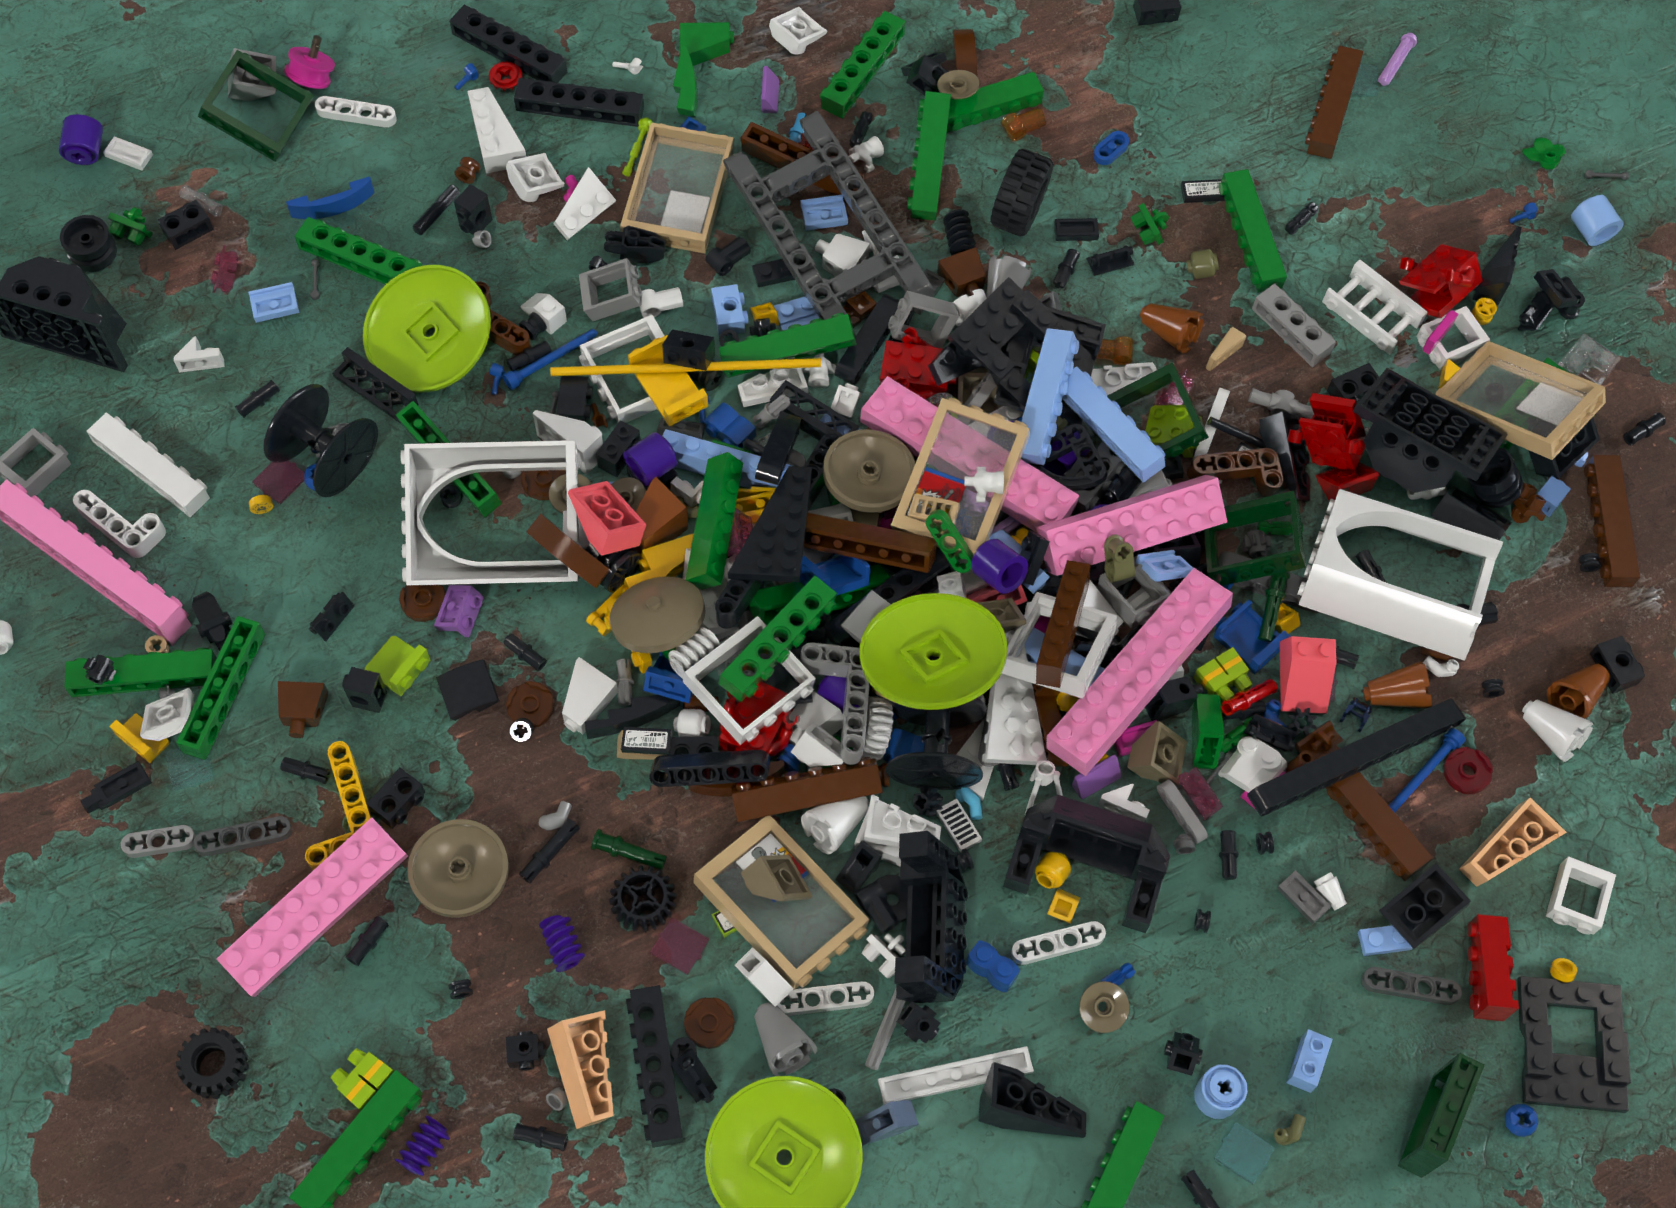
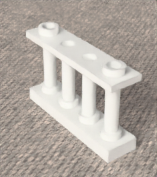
[1322,260,1428,355]

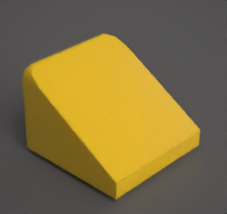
[750,302,779,326]
[1438,359,1461,389]
[1275,603,1301,634]
[1047,888,1080,923]

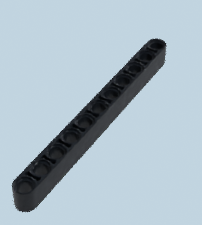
[715,433,840,629]
[1247,698,1466,817]

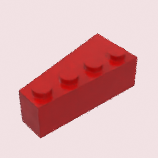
[1467,914,1519,1021]

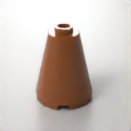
[1140,303,1204,354]
[1363,661,1432,709]
[1547,664,1610,719]

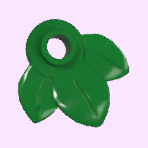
[1522,137,1565,170]

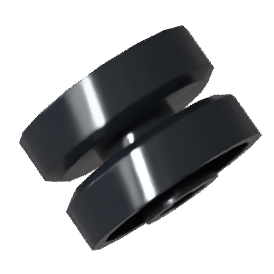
[60,215,117,272]

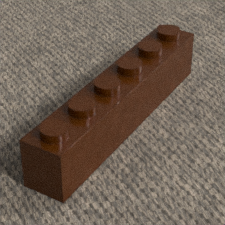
[1305,46,1363,159]
[741,122,863,199]
[1584,455,1640,587]
[804,513,937,573]
[1036,560,1091,688]
[1315,745,1433,881]
[731,757,883,822]

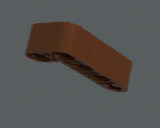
[475,281,531,356]
[1187,448,1283,496]
[1032,683,1069,767]

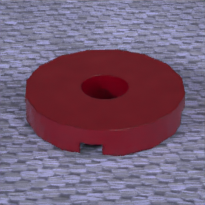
[1443,747,1493,794]

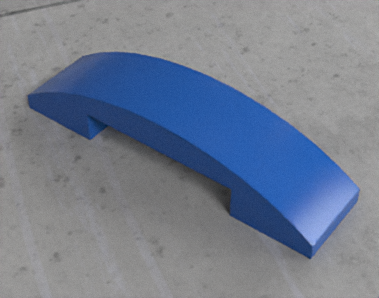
[286,176,375,219]

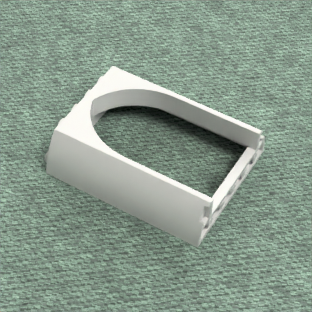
[401,440,580,585]
[1297,489,1503,661]

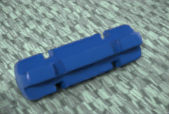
[1100,963,1135,986]

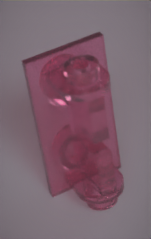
[210,245,239,293]
[1159,370,1193,406]
[1178,767,1223,820]

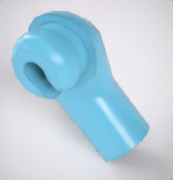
[955,787,982,820]

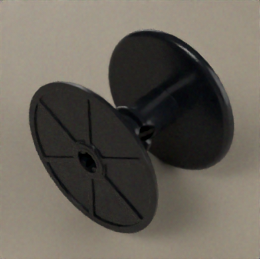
[263,384,378,497]
[886,698,987,790]

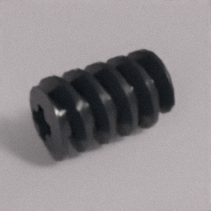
[943,209,977,256]

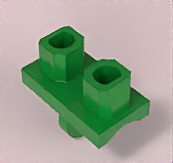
[1130,203,1169,245]
[108,207,153,246]

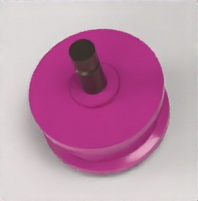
[284,35,335,89]

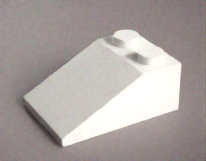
[533,410,603,475]

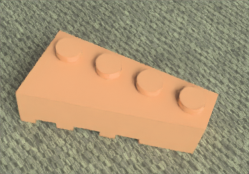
[1459,798,1567,887]
[547,1010,614,1129]

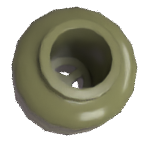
[1186,249,1219,279]

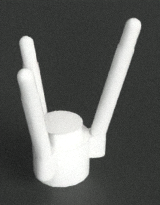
[1025,760,1063,814]

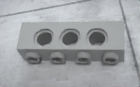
[1252,284,1336,367]

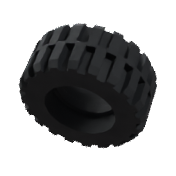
[990,148,1054,237]

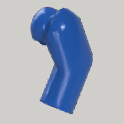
[1264,699,1287,727]

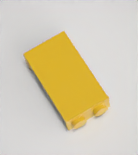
[628,335,708,427]

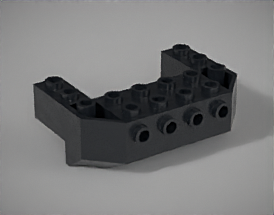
[1003,795,1170,933]
[894,831,968,1003]

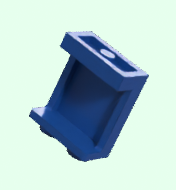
[800,555,871,596]
[1214,599,1291,675]
[643,652,702,703]

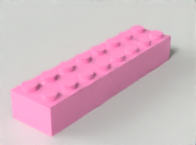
[1037,475,1227,576]
[217,818,408,997]

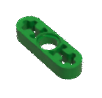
[926,509,974,573]

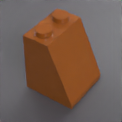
[633,477,688,554]

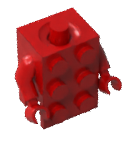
[1400,244,1483,318]
[880,327,956,405]
[1287,393,1366,471]
[719,681,800,766]

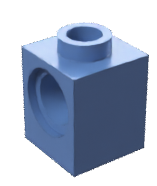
[1537,476,1571,517]

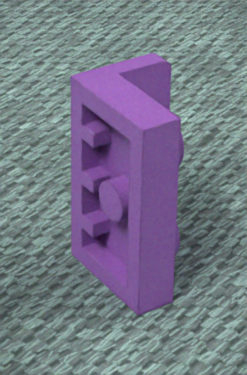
[434,585,484,637]

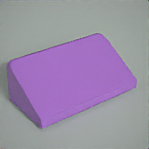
[761,66,779,113]
[1072,755,1121,799]

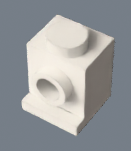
[937,571,967,598]

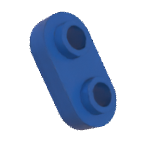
[1093,131,1129,165]

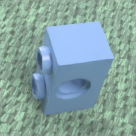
[711,284,748,336]
[1286,1029,1333,1093]

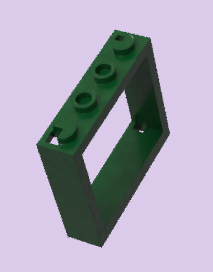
[198,50,314,162]
[1107,362,1209,459]
[1204,491,1306,586]
[1398,1053,1485,1178]

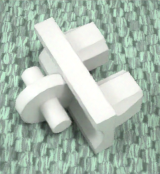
[862,933,906,978]

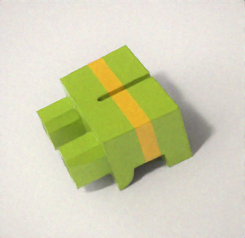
[1193,647,1253,704]
[331,1048,394,1111]

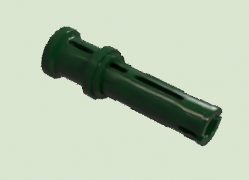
[1258,572,1290,642]
[591,828,667,870]

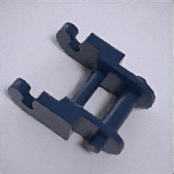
[1340,698,1372,732]

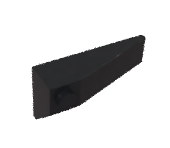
[1472,226,1522,306]
[1259,412,1310,502]
[978,1062,1086,1138]

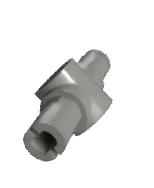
[1248,388,1314,419]

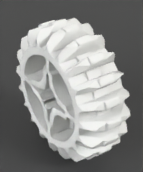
[853,696,893,761]

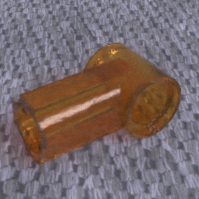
[1001,108,1046,142]
[1096,336,1133,365]

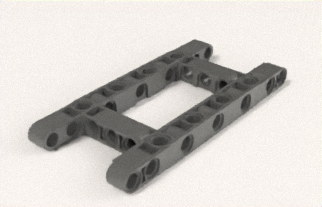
[723,111,934,336]

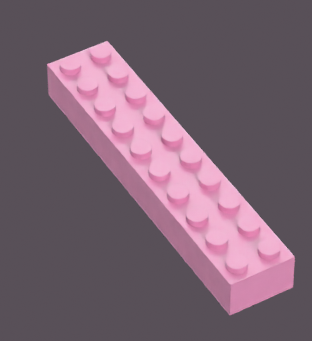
[860,376,1079,533]
[0,479,192,646]
[1047,568,1233,776]

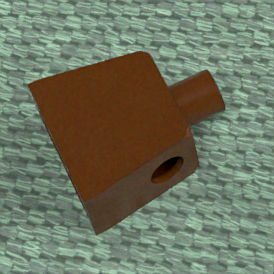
[937,247,985,297]
[278,681,328,738]

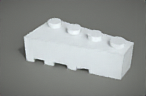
[467,87,526,174]

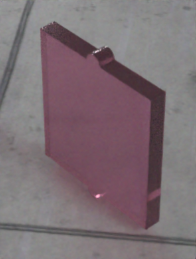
[252,461,304,504]
[650,918,709,975]

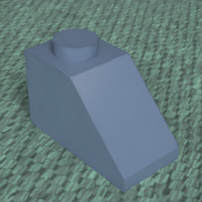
[855,1100,919,1145]

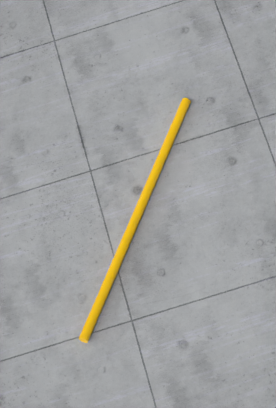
[550,358,821,376]

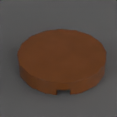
[521,470,566,500]
[399,585,446,622]
[506,681,555,728]
[684,997,735,1049]

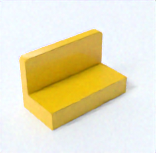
[109,714,170,764]

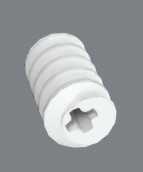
[668,628,721,679]

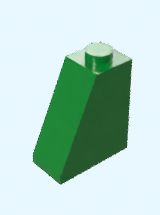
[680,22,734,66]
[1192,694,1224,769]

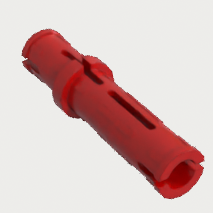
[1221,679,1278,716]

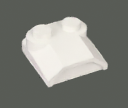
[769,7,827,55]
[506,153,565,202]
[140,688,195,741]
[1218,736,1287,793]

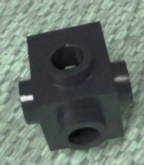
[896,1002,940,1044]
[506,1031,545,1071]
[1164,1032,1203,1076]

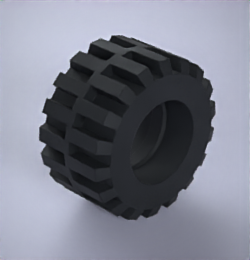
[176,1028,249,1099]

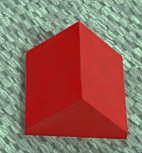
[1316,462,1379,502]

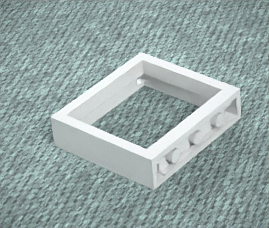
[579,315,664,423]
[1002,592,1118,699]
[683,616,816,745]

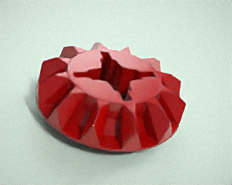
[489,62,522,91]

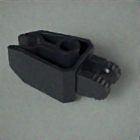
[603,225,666,263]
[192,591,233,651]

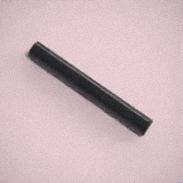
[1207,417,1266,449]

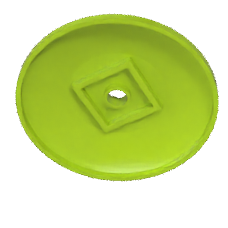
[363,265,491,393]
[859,593,1007,710]
[705,1076,863,1208]

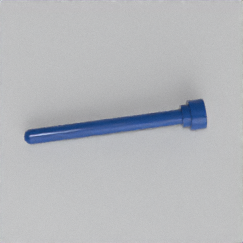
[502,329,597,391]
[1388,728,1466,813]

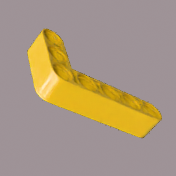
[305,741,372,870]

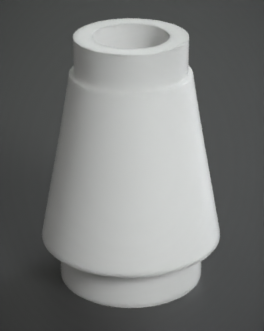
[1314,872,1347,911]

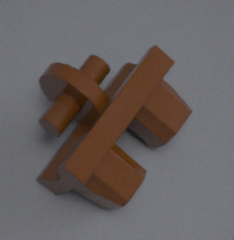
[1511,483,1547,523]
[1295,720,1343,761]

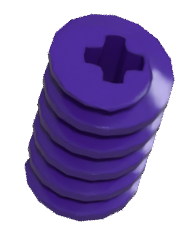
[539,915,585,972]
[394,1115,450,1176]

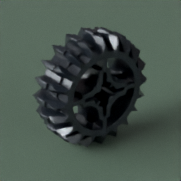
[609,865,677,933]

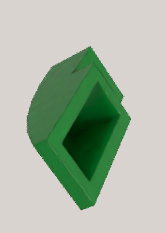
[673,46,698,117]

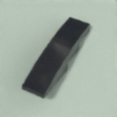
[585,695,680,739]

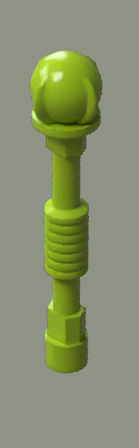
[622,117,653,177]

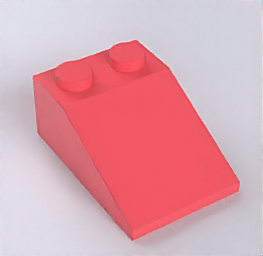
[568,481,646,556]
[1280,636,1336,714]

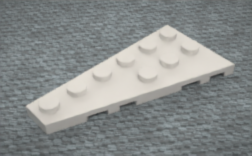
[982,629,1047,765]

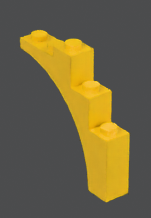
[604,533,694,674]

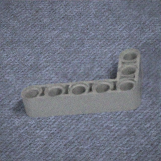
[799,643,869,765]

